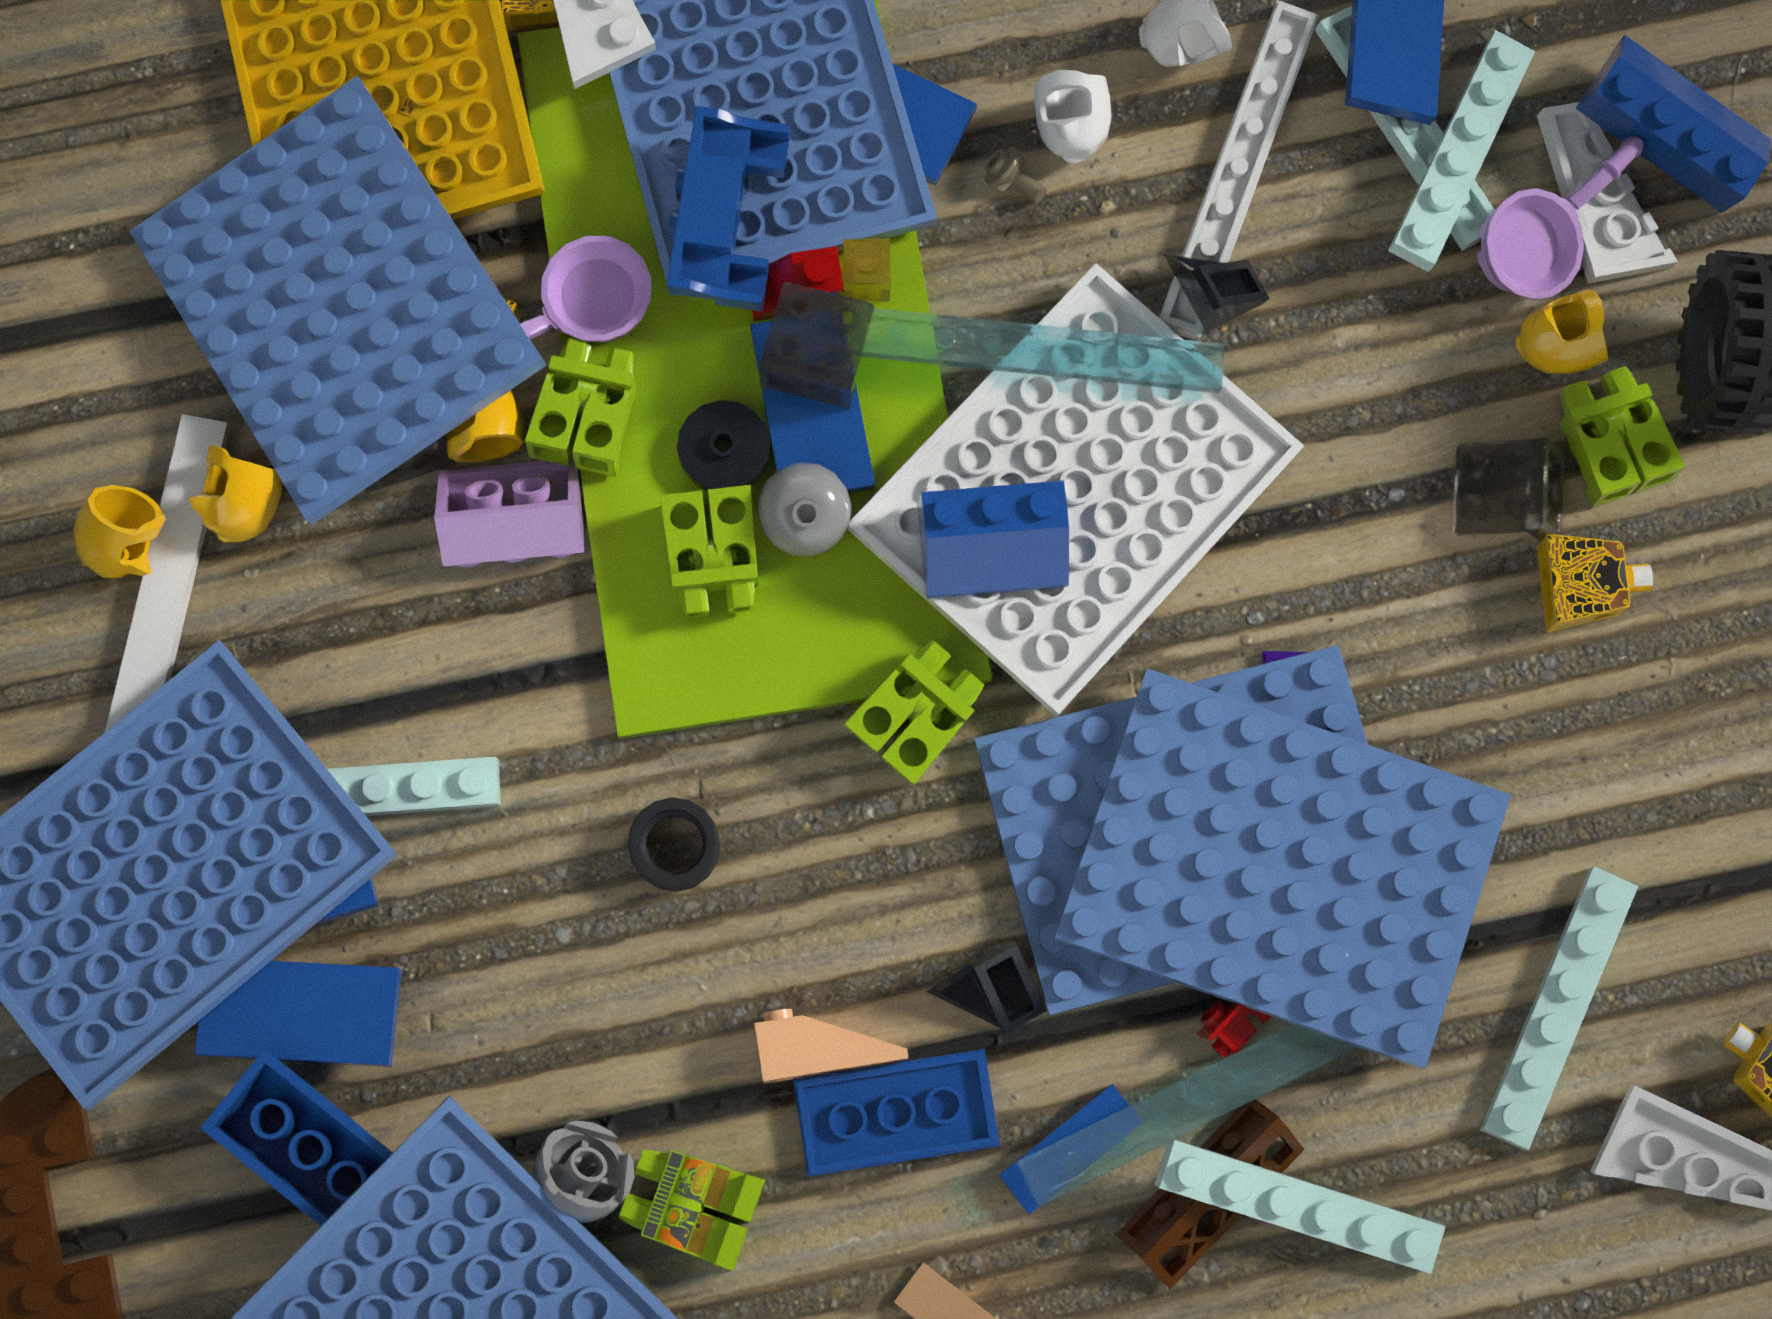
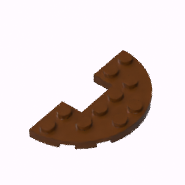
[0,1068,124,1319]

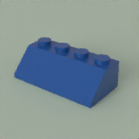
[1575,35,1771,213]
[200,1049,393,1226]

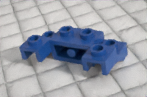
[666,106,791,312]

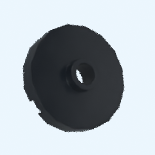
[677,400,771,491]

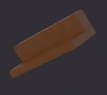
[1115,1095,1305,1290]

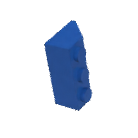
[917,480,1069,599]

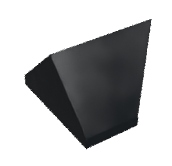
[1163,254,1270,332]
[927,939,1046,1034]

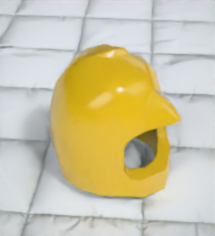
[1515,288,1608,374]
[446,389,524,463]
[188,444,282,542]
[73,485,166,578]

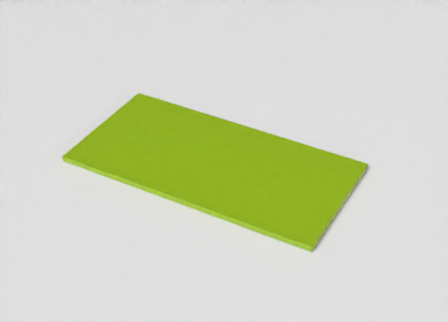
[517,0,992,740]

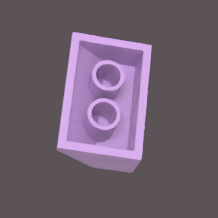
[434,457,585,567]

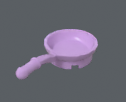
[1477,136,1643,300]
[520,236,652,343]

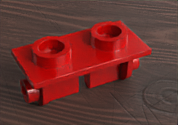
[1196,1001,1271,1059]

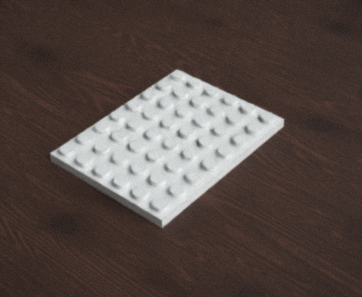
[847,263,1304,717]

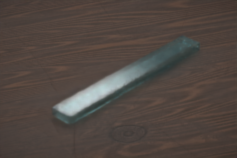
[849,306,1225,393]
[1016,1025,1359,1208]

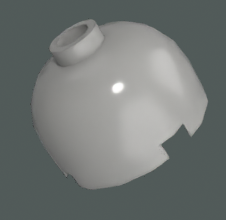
[758,462,852,557]
[532,1121,635,1224]

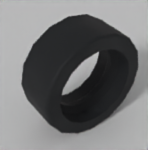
[628,797,721,892]

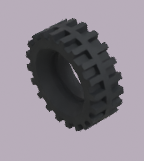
[1676,250,1772,435]

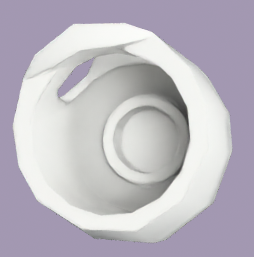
[1139,0,1232,67]
[1033,70,1112,163]

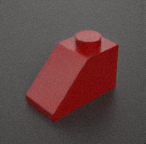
[752,246,845,321]

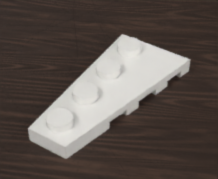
[553,0,656,89]
[1537,102,1678,284]
[1590,1084,1772,1211]

